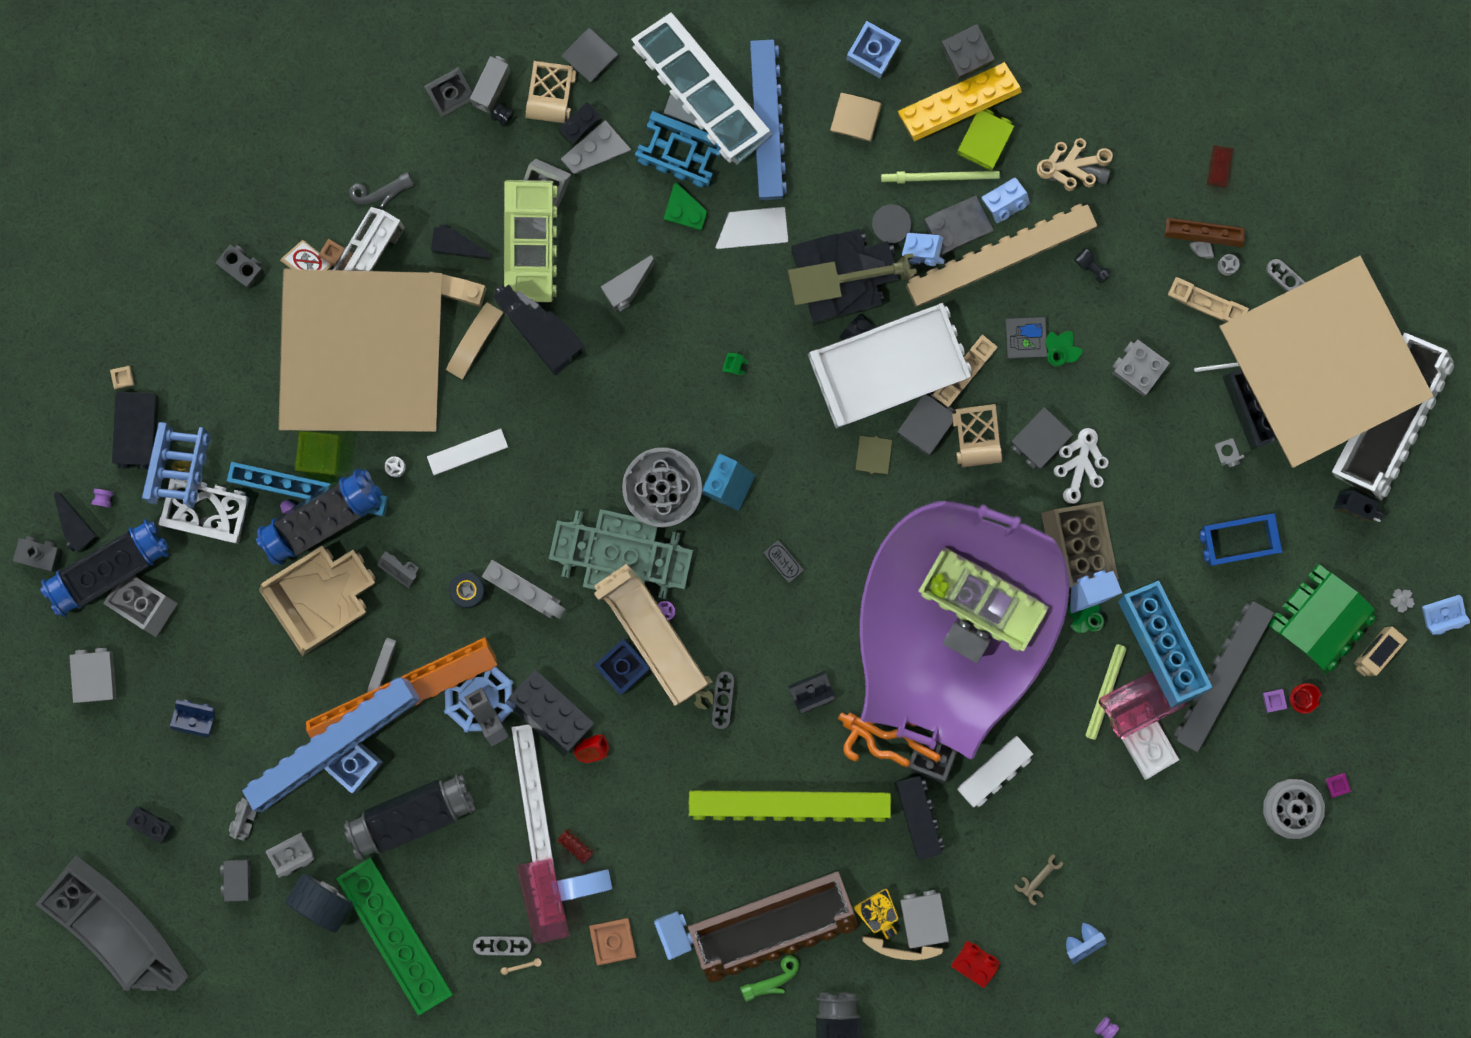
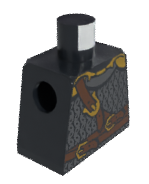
[1333,490,1384,522]

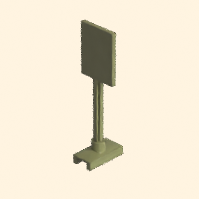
[788,253,917,306]

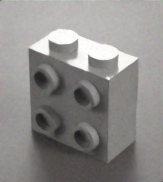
[1112,340,1169,396]

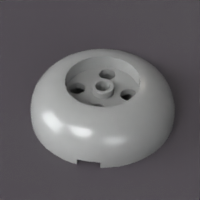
[622,448,702,527]

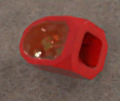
[574,735,609,763]

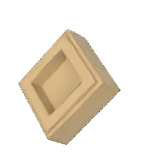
[110,366,135,390]

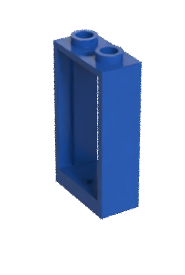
[1199,513,1282,566]

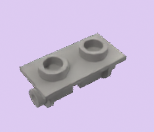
[229,798,257,841]

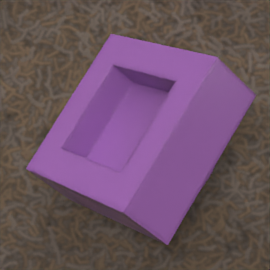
[1262,689,1287,713]

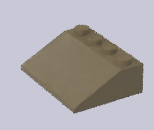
[1041,501,1119,589]

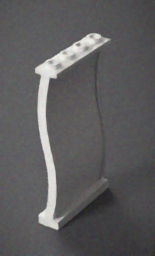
[808,303,972,428]

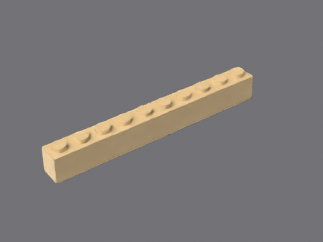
[906,204,1097,308]

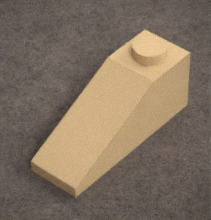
[429,271,487,307]

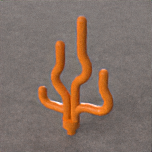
[838,713,941,767]

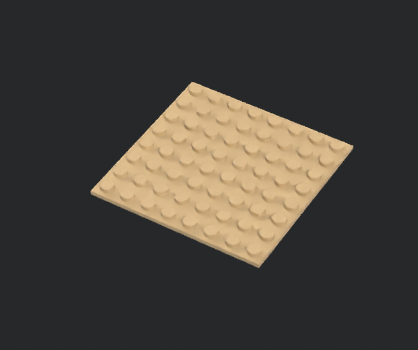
[1219,256,1434,468]
[279,269,442,432]

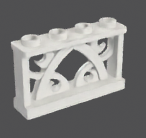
[159,479,250,544]

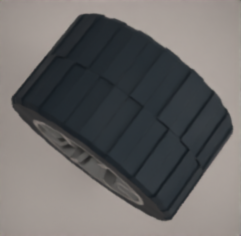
[285,874,354,933]

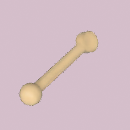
[501,958,542,975]

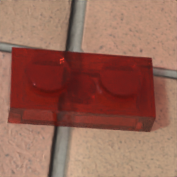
[1206,145,1233,188]

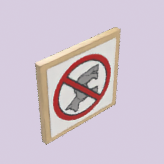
[280,240,333,270]

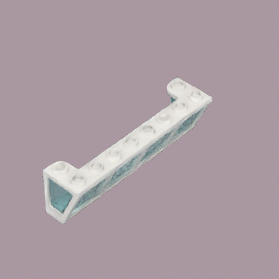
[631,13,773,165]

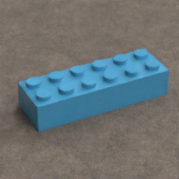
[1118,581,1212,708]

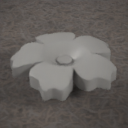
[1390,589,1415,613]

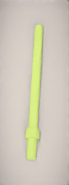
[881,171,1000,184]

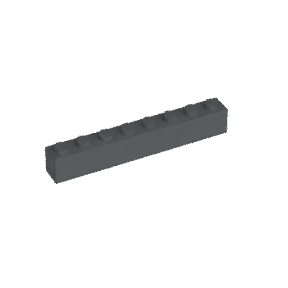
[1174,601,1274,752]

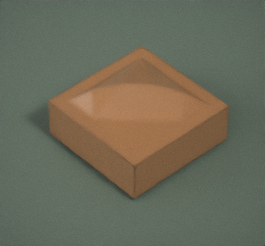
[318,239,345,267]

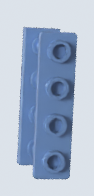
[142,422,211,508]

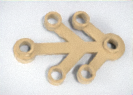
[1037,138,1113,191]

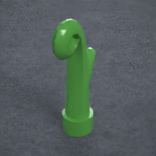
[740,955,799,1002]

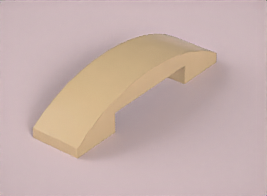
[1168,277,1249,322]
[446,302,504,380]
[933,335,997,407]
[862,936,943,960]

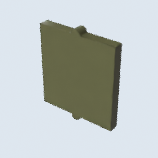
[855,436,892,474]

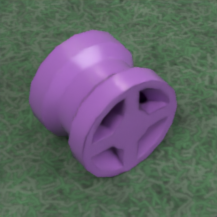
[92,489,114,508]
[658,601,675,621]
[1094,1017,1119,1038]

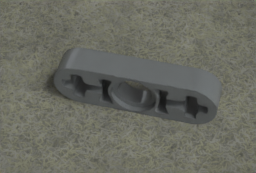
[712,672,734,729]

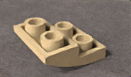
[830,93,882,141]

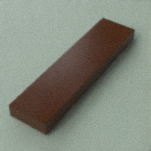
[1165,218,1245,247]

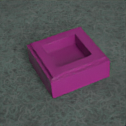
[1325,773,1351,798]

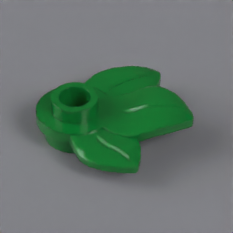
[1045,331,1083,366]
[1068,604,1104,633]

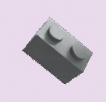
[220,860,251,901]

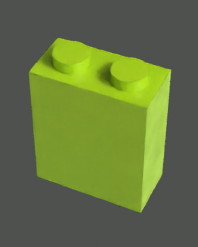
[957,109,1014,171]

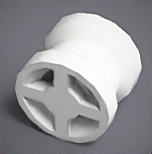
[384,457,406,477]

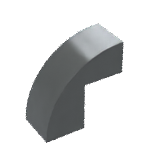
[464,687,509,747]

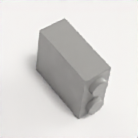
[470,56,511,114]
[70,648,117,703]
[900,890,949,948]

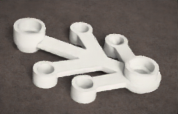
[1054,428,1108,503]

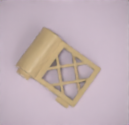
[526,61,576,123]
[952,404,1002,468]

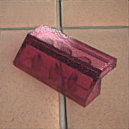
[1099,671,1188,739]
[516,858,570,943]

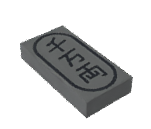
[763,540,804,583]

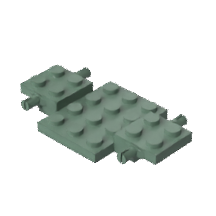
[549,509,693,599]

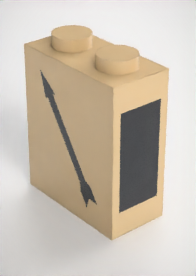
[1354,627,1407,677]

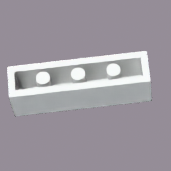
[957,736,1033,807]

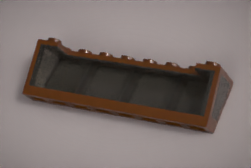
[688,872,858,982]

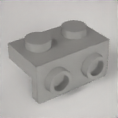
[266,832,314,877]

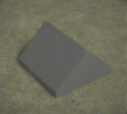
[424,67,472,117]

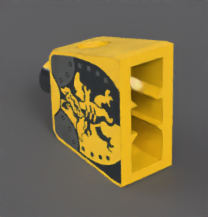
[853,888,898,939]

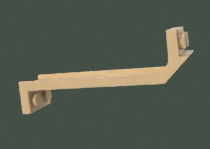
[594,564,713,706]

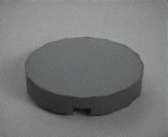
[872,204,911,244]

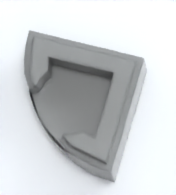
[1189,241,1214,259]

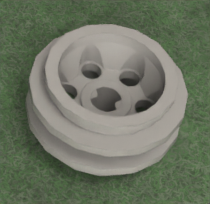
[1263,779,1325,839]

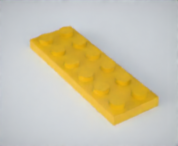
[898,62,1021,141]

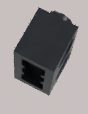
[126,806,174,844]

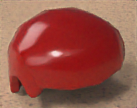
[1290,683,1322,714]

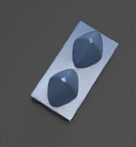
[1066,923,1107,965]

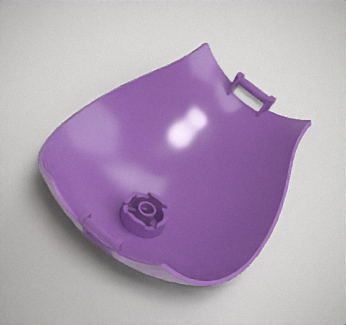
[860,502,1069,759]

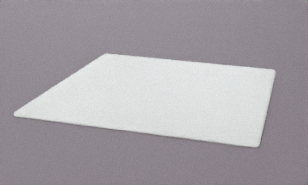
[716,207,788,249]

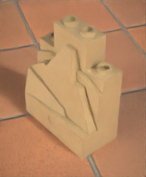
[259,546,375,657]

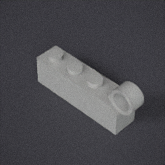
[482,560,566,619]

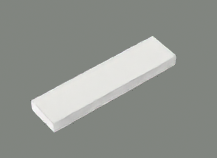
[427,429,508,476]

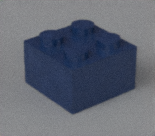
[594,639,651,695]

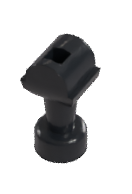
[1074,248,1111,284]

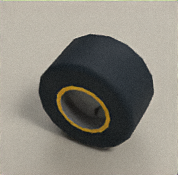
[449,572,486,608]

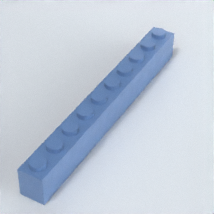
[242,678,420,812]

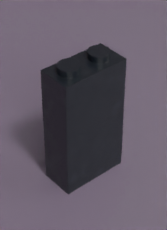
[112,392,159,470]

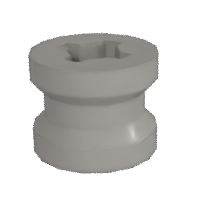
[1218,254,1239,276]

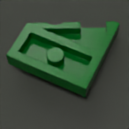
[664,183,707,231]

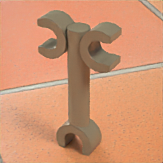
[1014,854,1063,905]

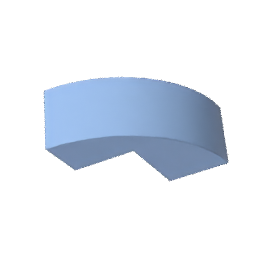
[553,869,612,902]

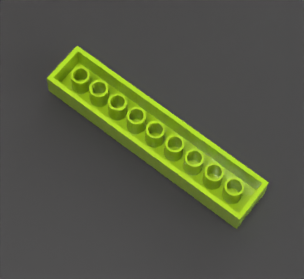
[689,791,891,822]

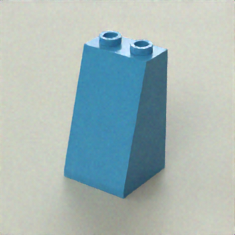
[702,454,755,511]

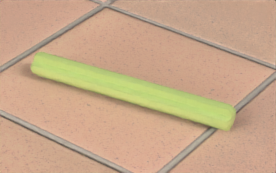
[1086,644,1126,740]

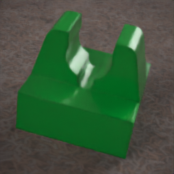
[722,353,748,375]

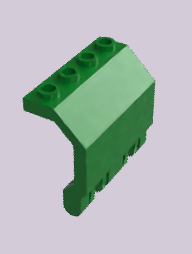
[1268,564,1377,675]

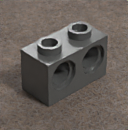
[216,245,264,289]

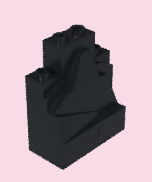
[791,229,901,326]
[493,284,586,375]

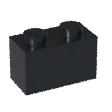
[559,102,602,147]

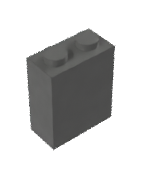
[896,393,955,456]
[1010,407,1073,470]

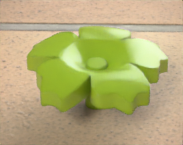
[930,573,950,598]

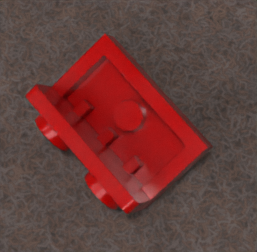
[951,941,1000,988]

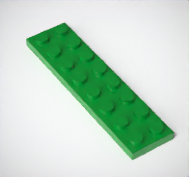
[336,857,453,1016]

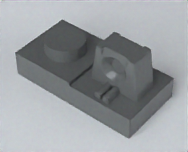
[377,551,419,589]

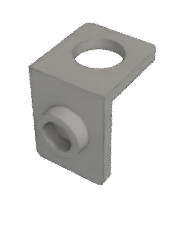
[1215,438,1244,467]

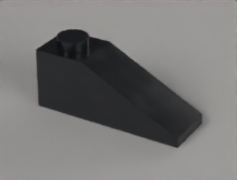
[431,224,492,260]
[54,491,99,553]

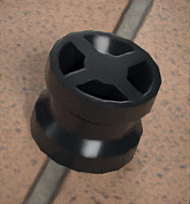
[491,102,515,127]

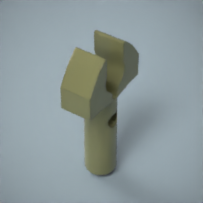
[694,690,713,709]

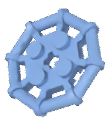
[444,666,514,733]

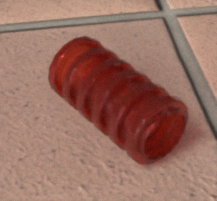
[557,829,594,864]

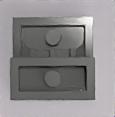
[562,28,619,83]

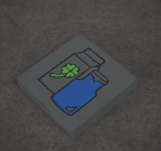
[1005,317,1047,359]

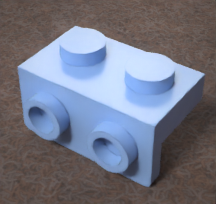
[982,178,1030,223]
[902,233,945,266]
[1422,595,1470,635]

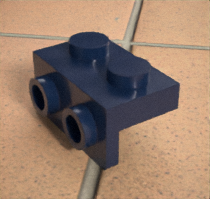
[170,700,216,738]

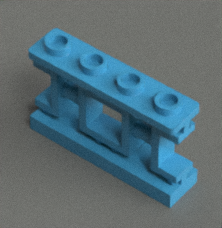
[635,111,726,188]

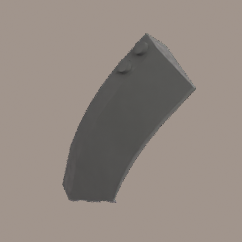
[35,855,188,991]

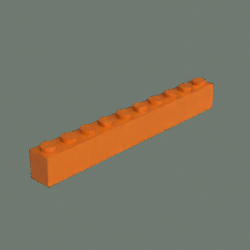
[306,637,497,738]

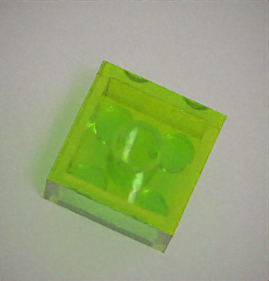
[295,431,342,476]

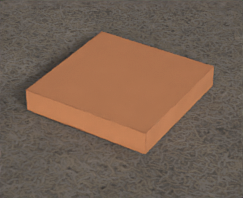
[589,918,636,965]

